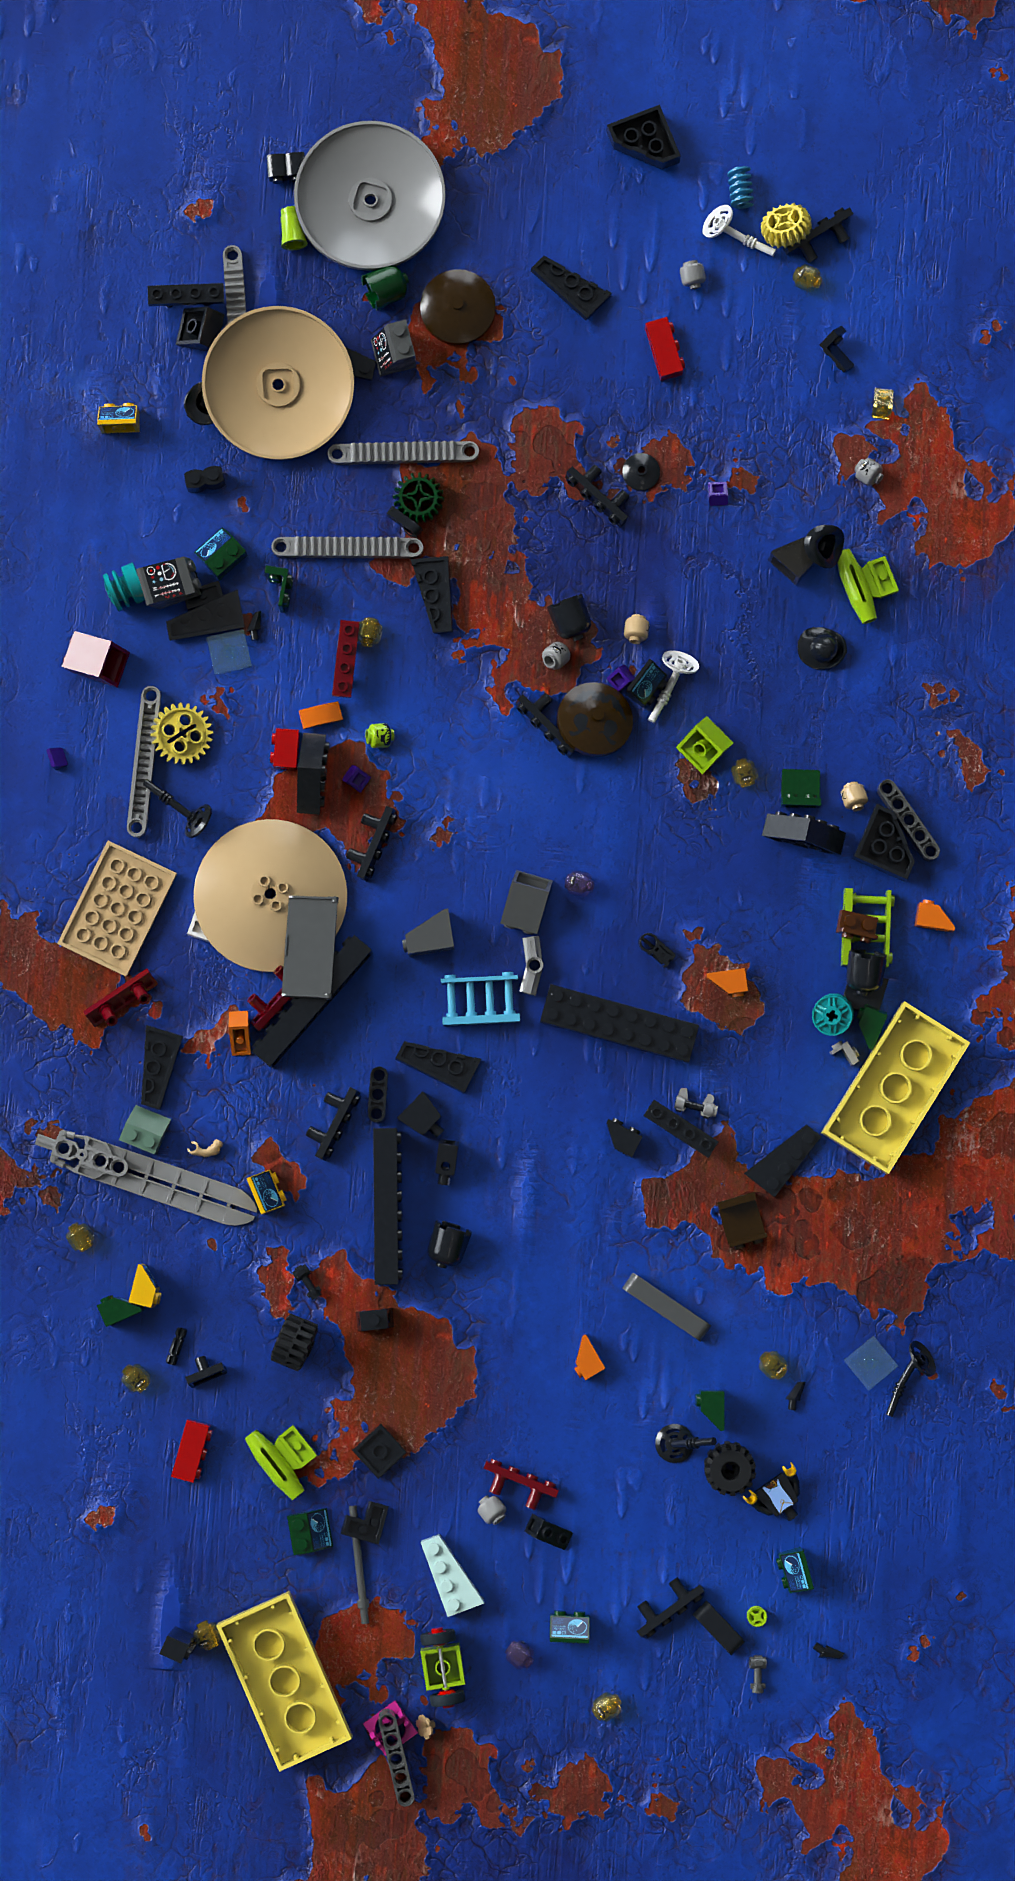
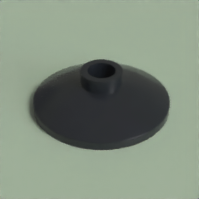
[622,453,660,491]

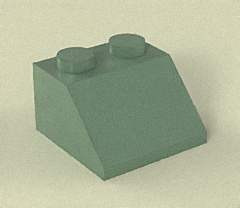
[119,1105,171,1155]

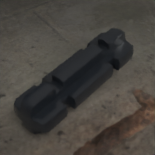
[166,1327,187,1365]

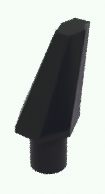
[247,611,261,641]
[786,1381,805,1410]
[813,1642,845,1659]

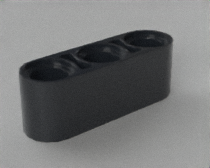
[368,1066,388,1123]
[693,1600,745,1656]

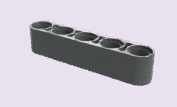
[877,779,940,861]
[622,1273,711,1342]
[378,1709,414,1807]

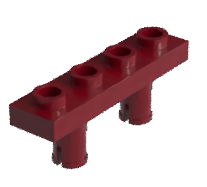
[332,620,360,698]
[247,965,294,1031]
[83,968,158,1027]
[483,1458,559,1510]

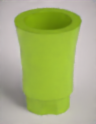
[280,206,308,250]

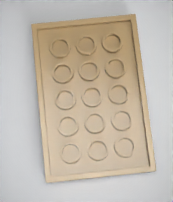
[57,841,177,977]

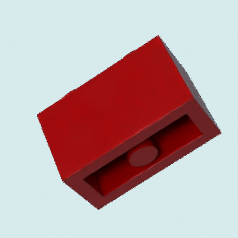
[270,728,300,770]

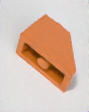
[914,900,955,932]
[706,968,748,998]
[228,1011,251,1056]
[574,1334,605,1380]

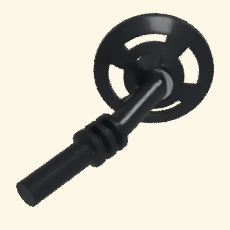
[143,779,212,838]
[886,1341,936,1417]
[655,1424,717,1463]

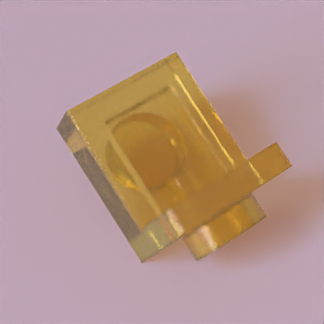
[871,388,894,419]

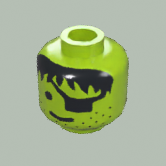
[365,723,395,748]

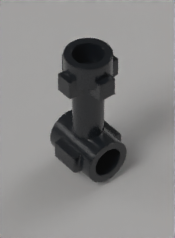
[292,1264,322,1300]

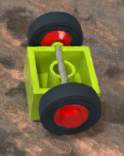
[420,1627,465,1708]

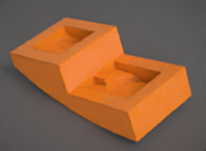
[299,701,343,729]

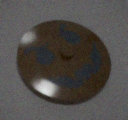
[557,682,633,757]

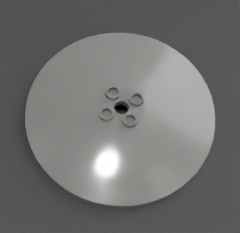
[294,121,445,271]

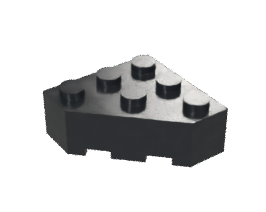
[606,105,681,170]
[297,733,329,815]
[852,804,915,882]
[762,812,846,855]

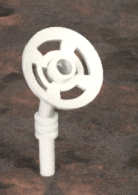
[703,205,776,256]
[648,651,699,723]

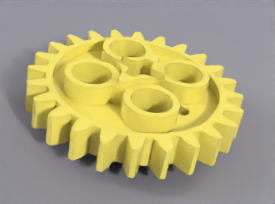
[150,702,213,765]

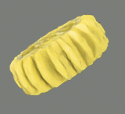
[761,203,812,248]

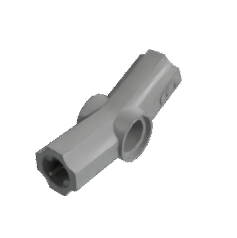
[519,936,543,996]

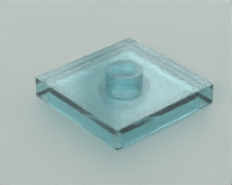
[206,629,252,675]
[843,1336,898,1391]

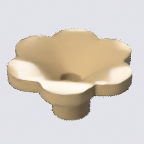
[416,1715,435,1740]

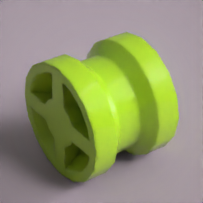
[747,1606,767,1627]

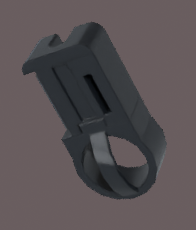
[386,506,423,538]
[638,933,676,967]

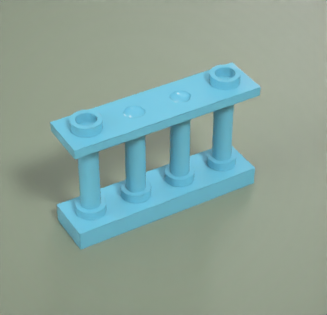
[441,972,520,1026]

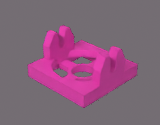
[363,1700,418,1756]

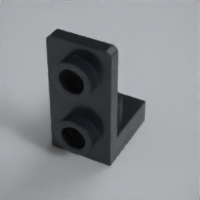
[819,326,854,373]
[524,1514,573,1550]

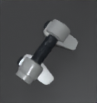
[674,1088,718,1119]

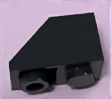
[606,1118,642,1158]

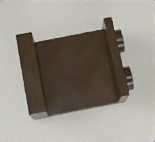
[716,1192,768,1250]

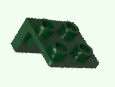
[264,565,293,613]
[781,769,821,808]

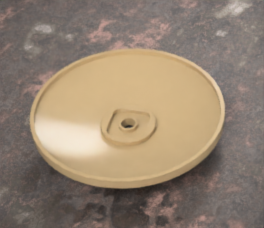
[202,306,354,460]
[194,819,347,972]

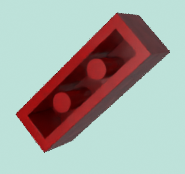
[645,317,685,381]
[171,1419,213,1483]

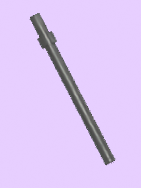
[349,1505,369,1624]

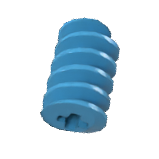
[727,166,754,209]

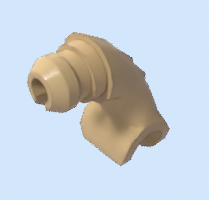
[187,1139,223,1157]

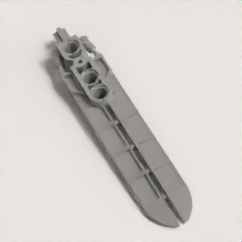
[35,1130,257,1226]

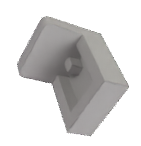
[830,1041,860,1066]

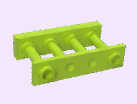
[841,888,895,968]

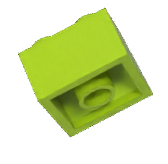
[676,716,733,775]

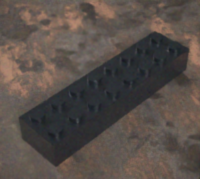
[252,935,373,1068]
[540,984,699,1063]
[373,1128,403,1285]

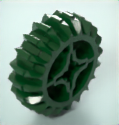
[393,472,444,524]

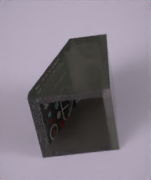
[768,536,816,585]

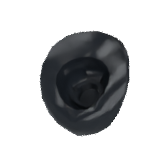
[184,382,213,425]
[804,525,845,568]
[798,627,847,669]

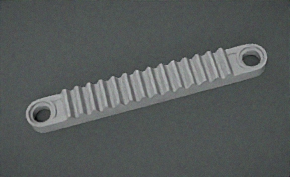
[223,245,247,324]
[328,441,479,465]
[271,536,423,559]
[127,686,161,838]

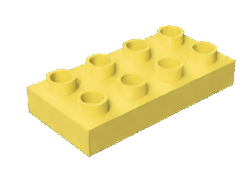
[821,1001,970,1174]
[216,1591,353,1772]

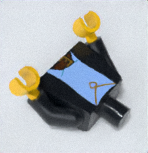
[743,1462,800,1521]

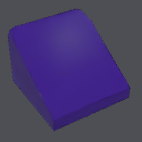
[708,482,728,506]
[606,665,635,692]
[46,748,68,770]
[342,765,371,793]

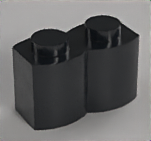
[267,152,305,184]
[184,466,226,493]

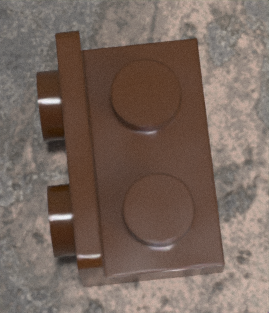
[836,910,878,943]

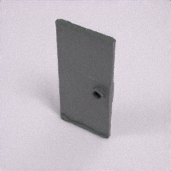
[282,895,339,1000]

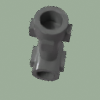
[749,1655,767,1693]

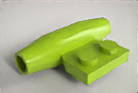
[837,549,899,624]
[245,1425,317,1500]

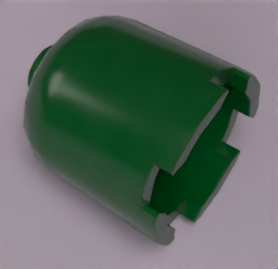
[361,266,409,311]

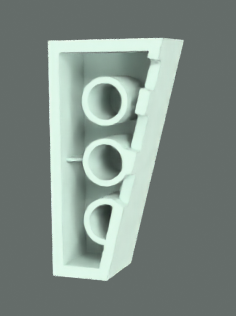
[421,1534,485,1617]

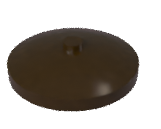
[420,269,495,345]

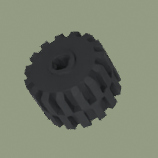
[271,1314,318,1371]
[704,1441,756,1496]

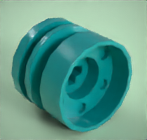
[103,562,145,612]
[812,993,854,1036]

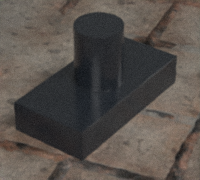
[185,1356,227,1388]

